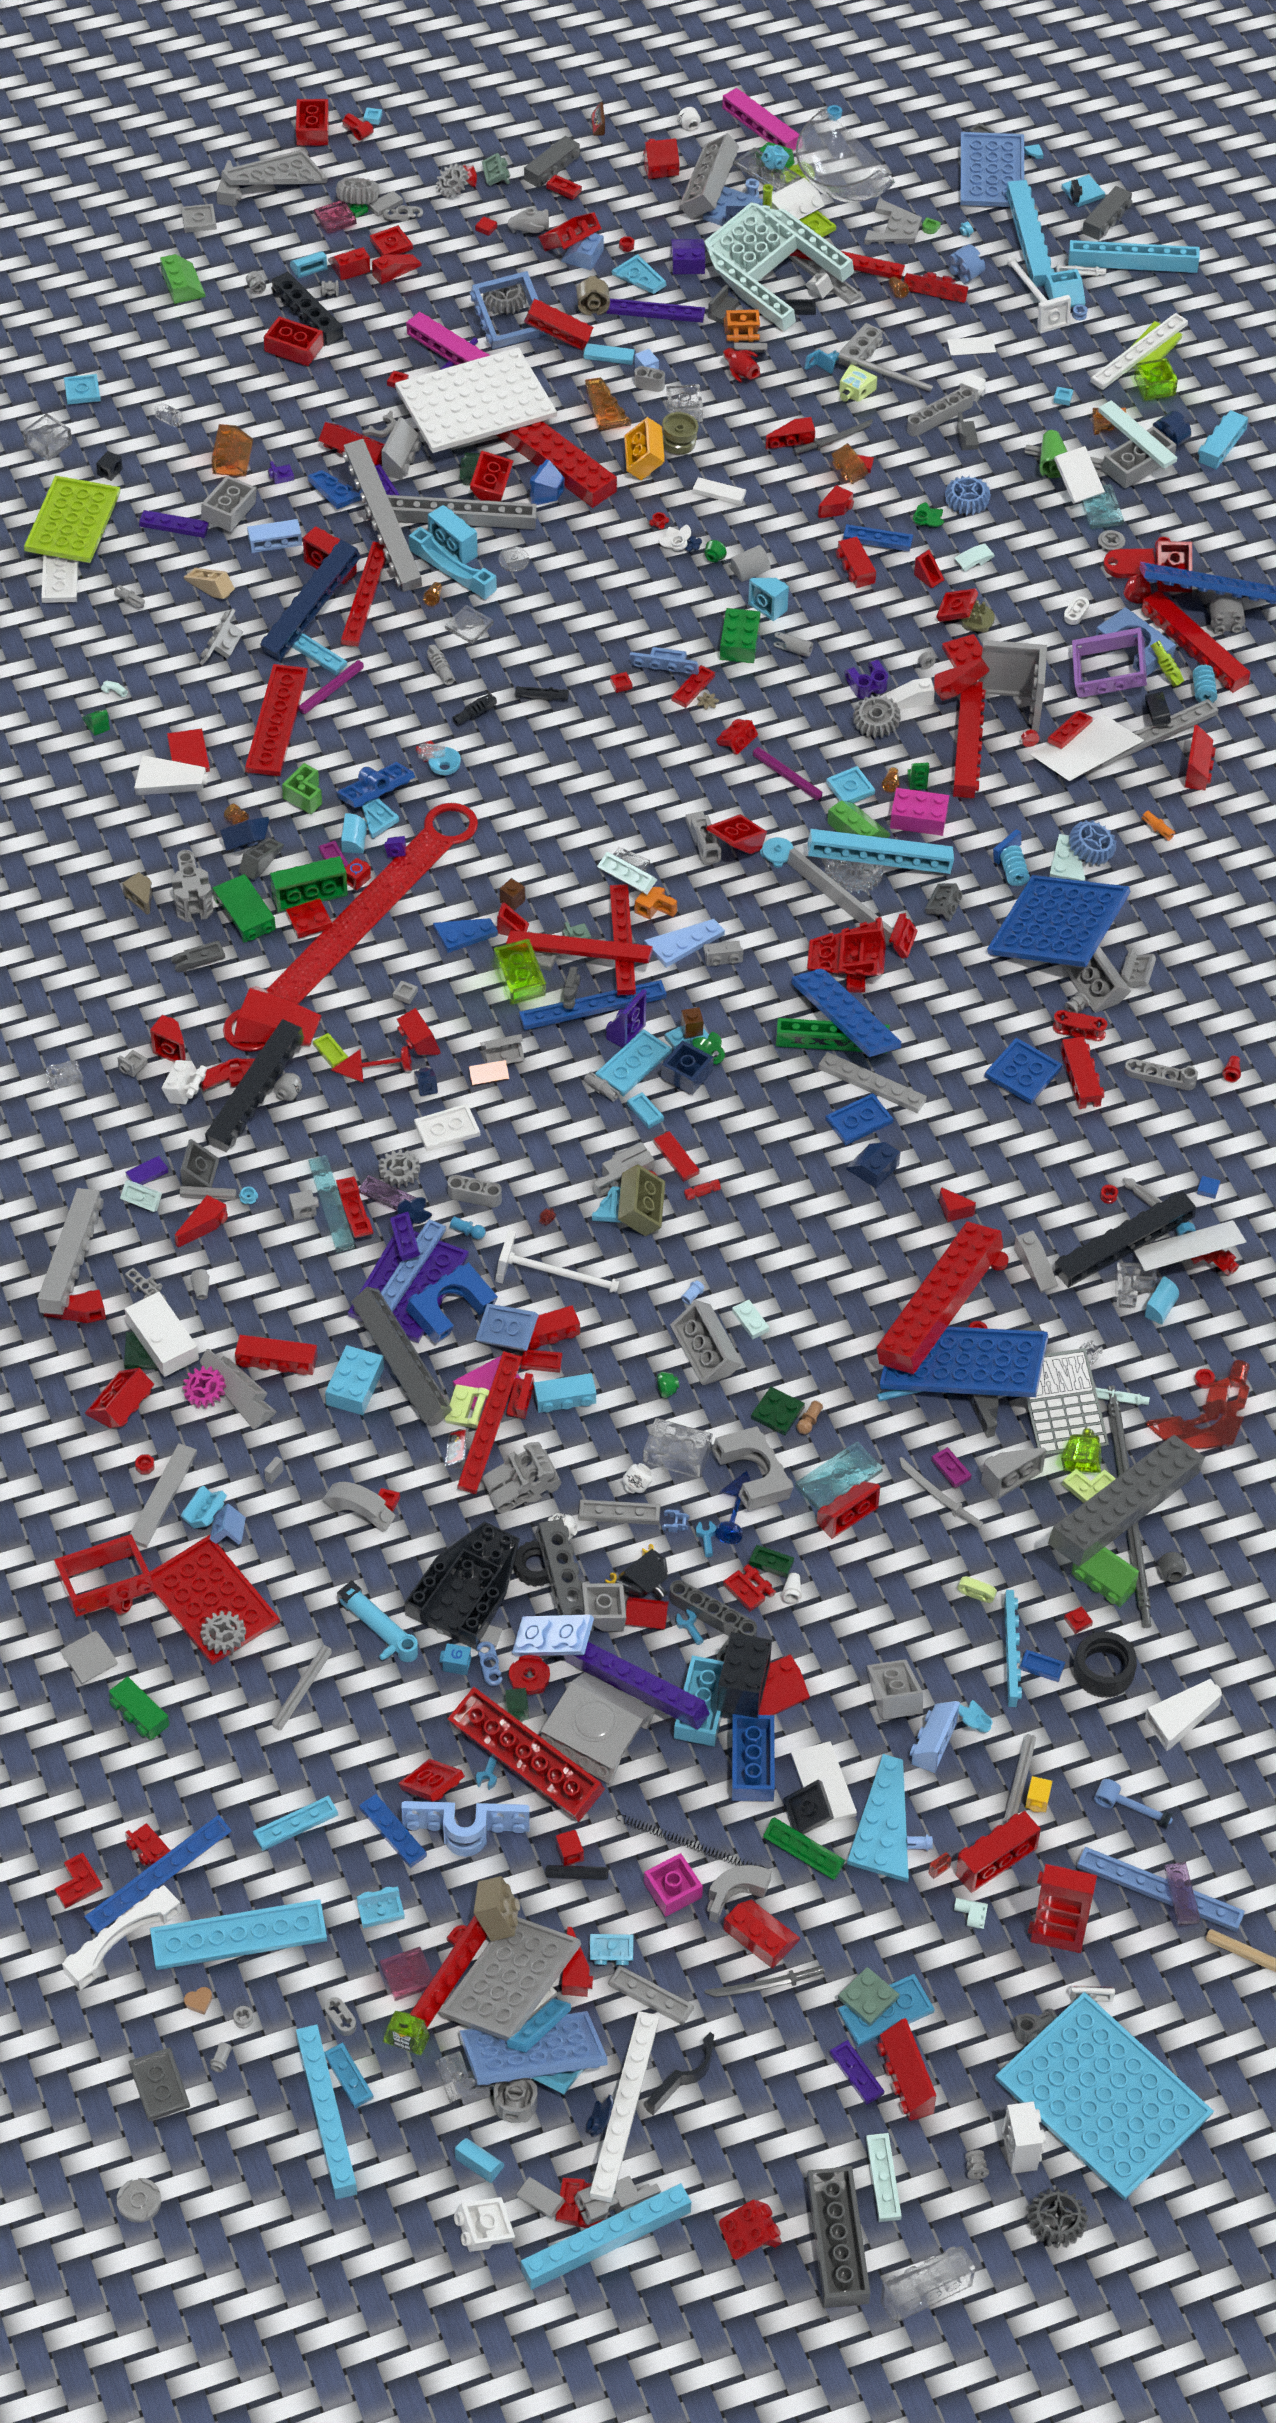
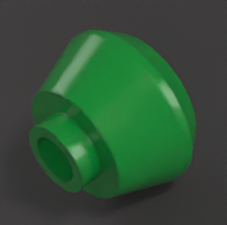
[704,540,727,562]
[657,1372,679,1398]

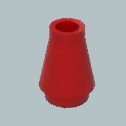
[1222,1056,1241,1082]

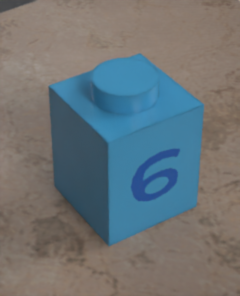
[440,1643,471,1675]

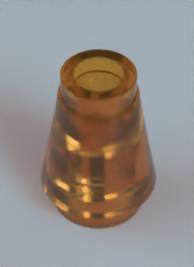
[889,277,909,298]
[423,582,442,606]
[882,767,899,793]

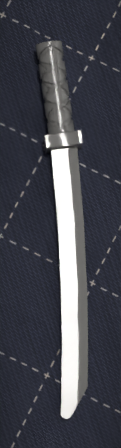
[900,1457,983,1529]

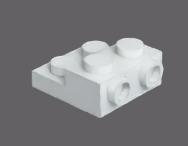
[454,2197,515,2252]

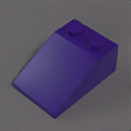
[671,239,705,274]
[606,989,647,1048]

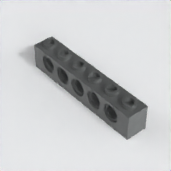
[536,1519,594,1637]

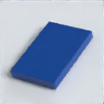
[825,1093,893,1146]

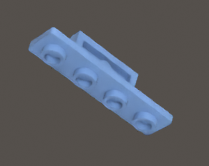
[630,647,699,674]

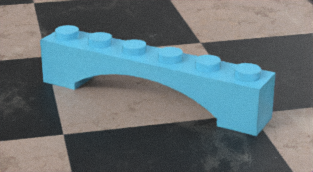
[409,527,497,599]

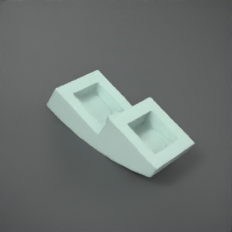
[955,544,994,572]

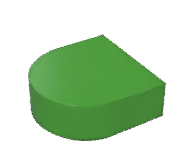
[922,217,941,234]

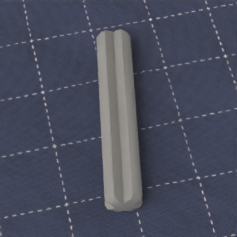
[180,1186,237,1200]

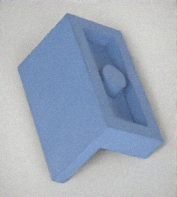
[210,1504,246,1545]

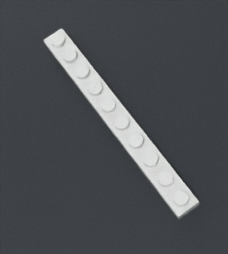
[590,2011,660,2203]

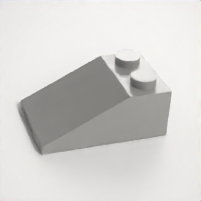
[981,1447,1046,1501]
[867,1659,923,1719]

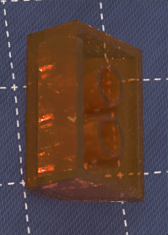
[211,424,253,477]

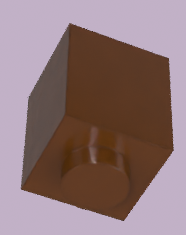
[499,878,525,911]
[681,1007,704,1038]

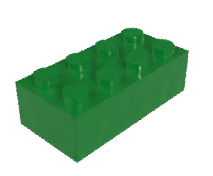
[270,856,348,912]

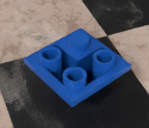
[529,459,565,505]

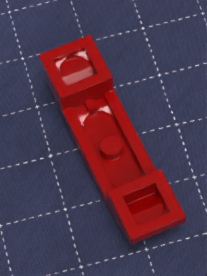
[336,1176,373,1238]

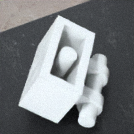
[162,1060,207,1104]

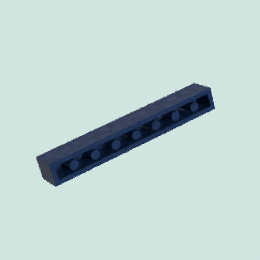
[260,539,361,662]

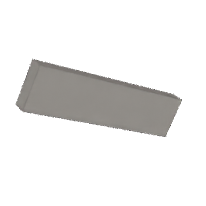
[579,1500,660,1525]
[608,1965,694,2025]

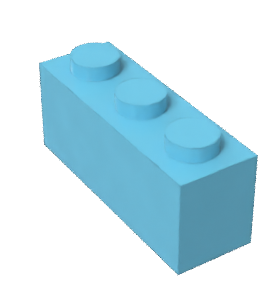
[534,1373,596,1413]

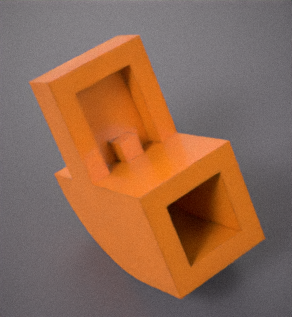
[635,887,677,920]

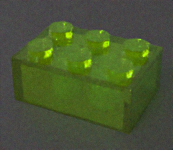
[494,939,546,1005]

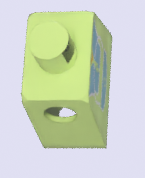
[839,364,877,402]

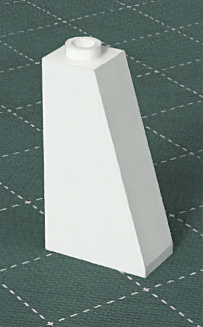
[134,755,209,795]
[1145,1679,1222,1751]

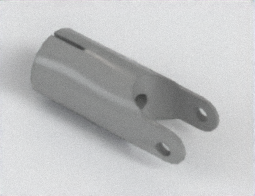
[773,632,813,657]

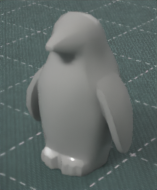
[508,208,549,234]

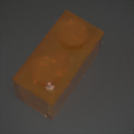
[831,443,869,484]

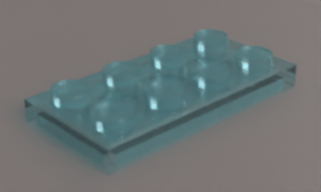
[795,1441,883,1511]

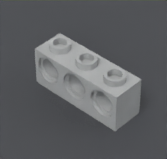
[839,323,883,368]

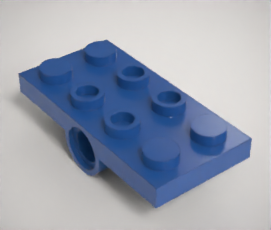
[337,762,415,808]

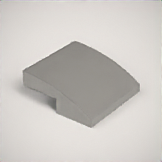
[60,1631,118,1685]

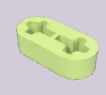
[957,1577,997,1603]

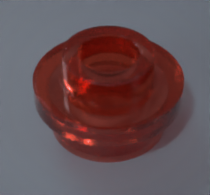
[539,1208,557,1226]

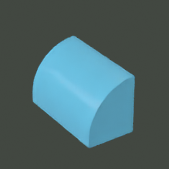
[290,251,327,278]
[341,813,367,854]
[1145,1276,1179,1325]
[455,2138,504,2183]

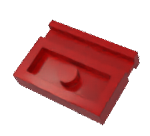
[889,913,918,959]

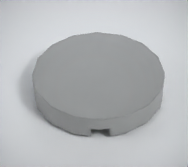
[117,2178,161,2223]

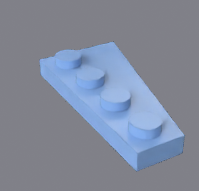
[644,919,725,968]

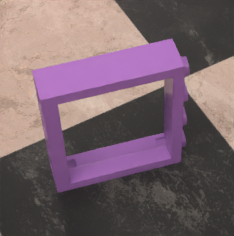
[1072,627,1147,698]

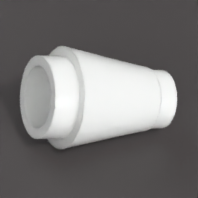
[782,1573,802,1604]

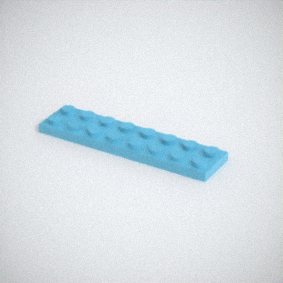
[150,1899,327,1970]

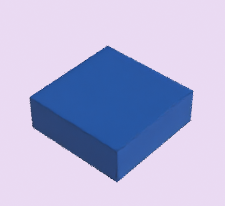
[1197,1176,1221,1199]

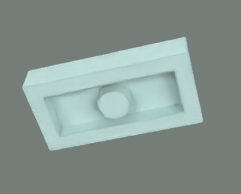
[120,1180,162,1212]
[732,1300,769,1340]

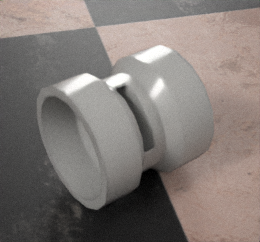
[246,271,266,294]

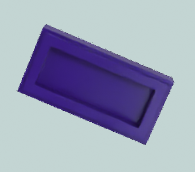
[125,1155,169,1185]

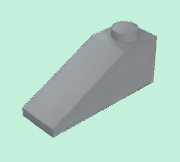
[216,160,242,206]
[1014,1230,1058,1293]

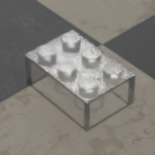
[643,1418,713,1478]

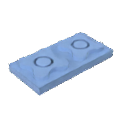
[512,1615,594,1656]

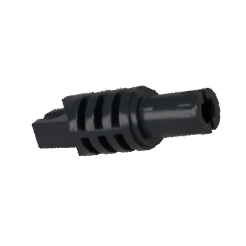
[452,694,497,726]

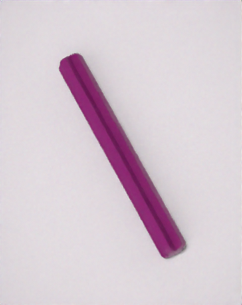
[299,660,364,714]
[753,747,823,800]

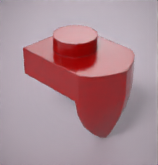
[462,165,477,187]

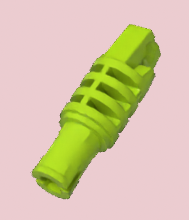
[1150,640,1184,687]

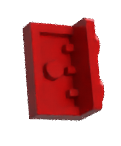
[716,719,758,755]

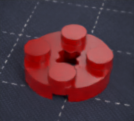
[509,1655,550,1695]

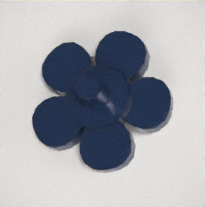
[685,536,702,552]

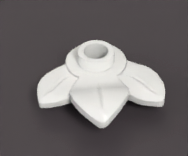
[658,525,691,551]

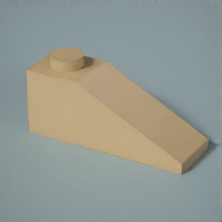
[184,568,235,599]

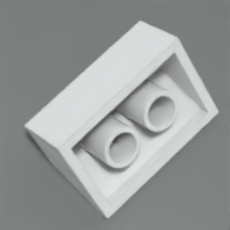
[772,178,824,220]

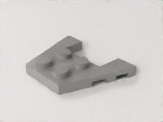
[864,199,922,245]

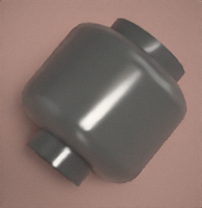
[1158,1552,1187,1582]

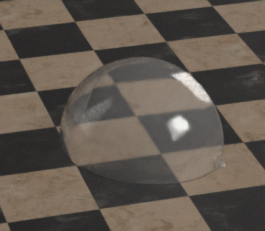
[796,108,895,203]

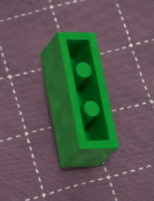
[109,1676,170,1741]

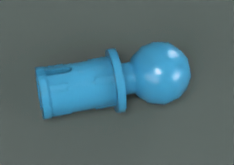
[450,1216,486,1240]

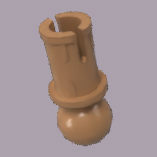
[797,1400,823,1434]

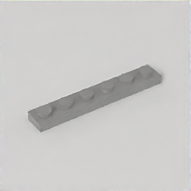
[818,1052,927,1114]

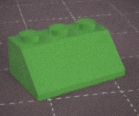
[160,254,206,304]
[827,800,891,838]
[1071,1547,1139,1608]

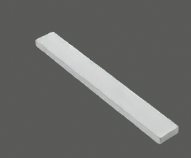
[1090,313,1188,390]

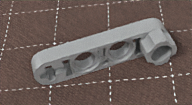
[1124,1059,1198,1090]

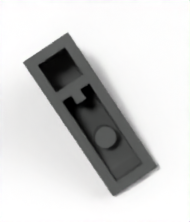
[238,837,284,879]

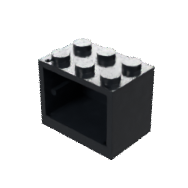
[717,1632,772,1718]

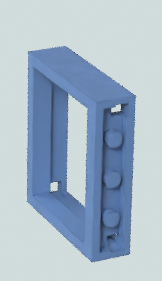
[470,271,548,350]

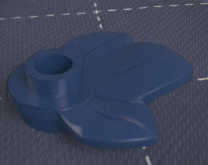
[397,1197,432,1225]
[586,2095,613,2137]

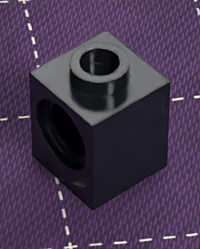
[96,451,123,481]

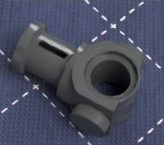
[1012,2008,1057,2047]

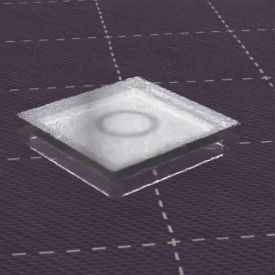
[445,605,494,644]

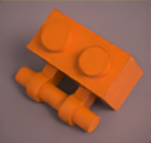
[724,310,760,343]

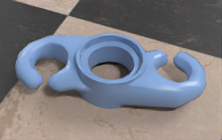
[476,1641,503,1686]

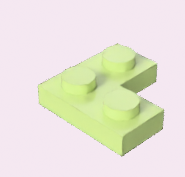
[1062,1469,1116,1503]

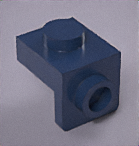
[414,1067,438,1096]

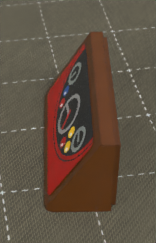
[591,102,605,136]

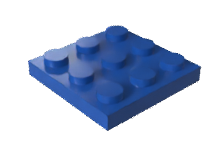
[984,1038,1063,1104]

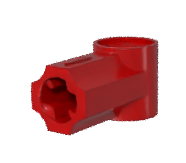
[342,113,374,141]

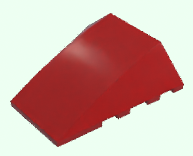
[807,917,886,976]
[233,986,321,1046]

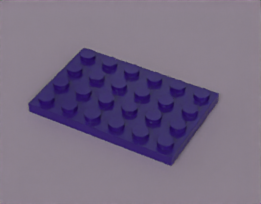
[348,1231,469,1343]

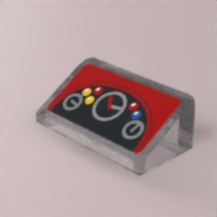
[445,1428,469,1469]

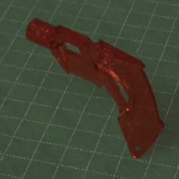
[1147,1360,1250,1449]

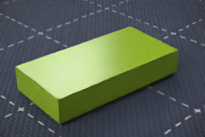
[313,1033,348,1068]

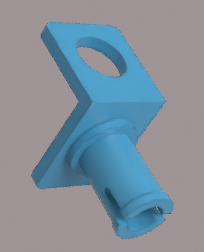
[804,349,839,374]

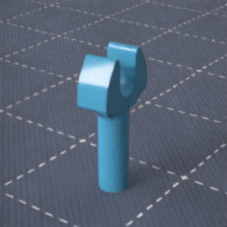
[696,1521,716,1557]
[676,1609,704,1645]
[476,1755,497,1790]

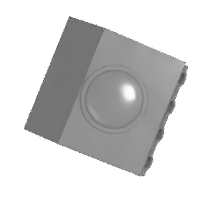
[541,1672,656,1784]

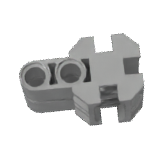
[171,850,213,922]
[482,1442,562,1513]

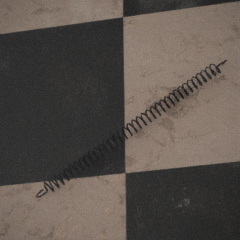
[616,1814,765,1868]

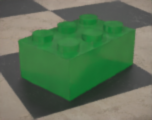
[720,608,761,663]

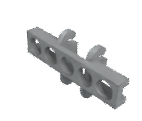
[125,1268,166,1301]

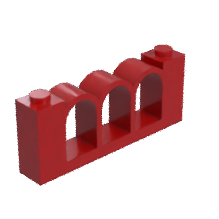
[1028,1864,1097,1954]

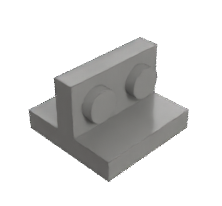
[480,1034,525,1064]

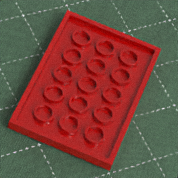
[150,1535,280,1665]

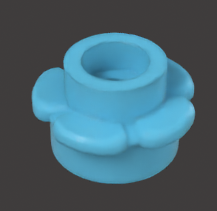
[959,221,974,237]
[239,1187,258,1204]

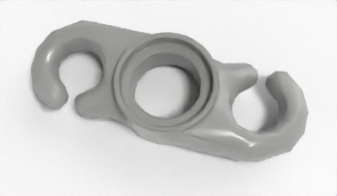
[383,205,423,221]

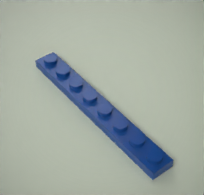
[519,980,667,1030]
[83,1814,231,1935]

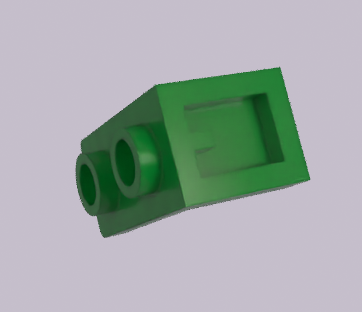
[907,762,930,790]

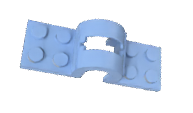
[402,1801,530,1857]

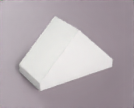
[805,273,834,299]

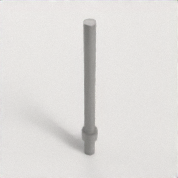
[838,352,933,392]

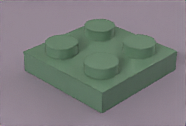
[838,1967,900,2026]

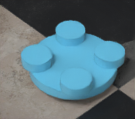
[760,837,794,868]

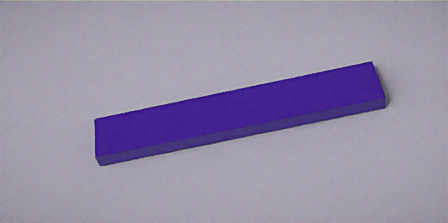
[606,298,705,323]

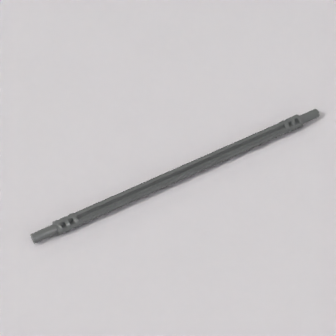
[1107,1385,1152,1628]

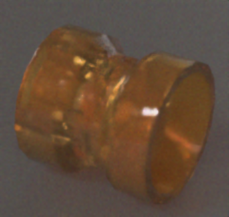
[224,803,249,825]

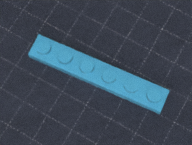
[1004,1590,1022,1707]

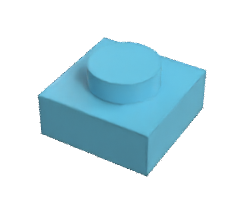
[363,108,382,125]
[1053,387,1073,406]

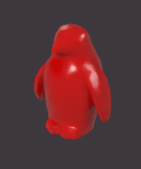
[723,348,760,382]

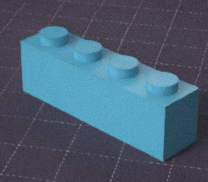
[1198,410,1248,469]

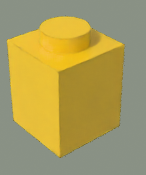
[1025,1776,1052,1813]

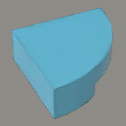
[1024,144,1044,159]

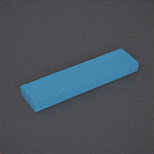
[507,1998,571,2053]

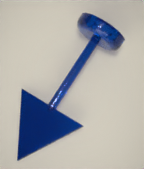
[715,1470,751,1544]

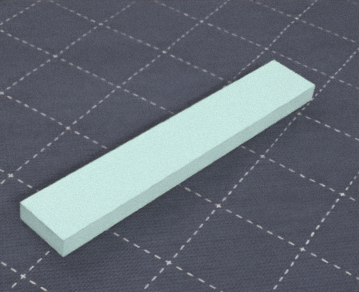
[1098,400,1177,468]

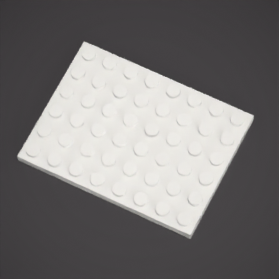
[395,347,557,453]

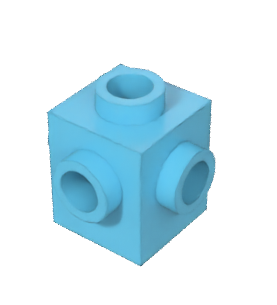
[761,145,790,170]

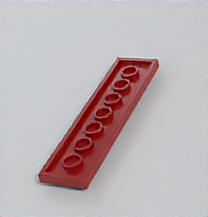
[245,664,308,776]

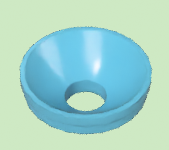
[428,747,461,775]

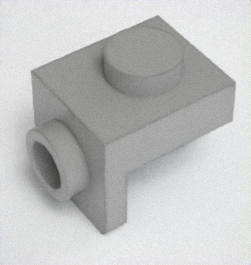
[117,1050,148,1077]

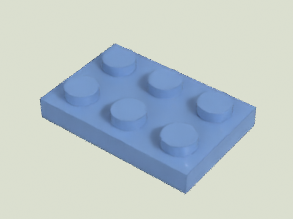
[475,1303,539,1351]

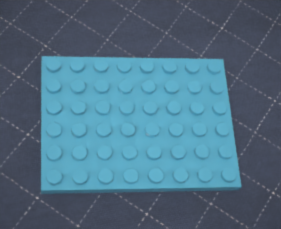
[995,1991,1214,2201]

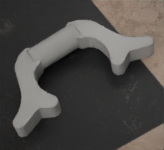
[363,411,397,438]

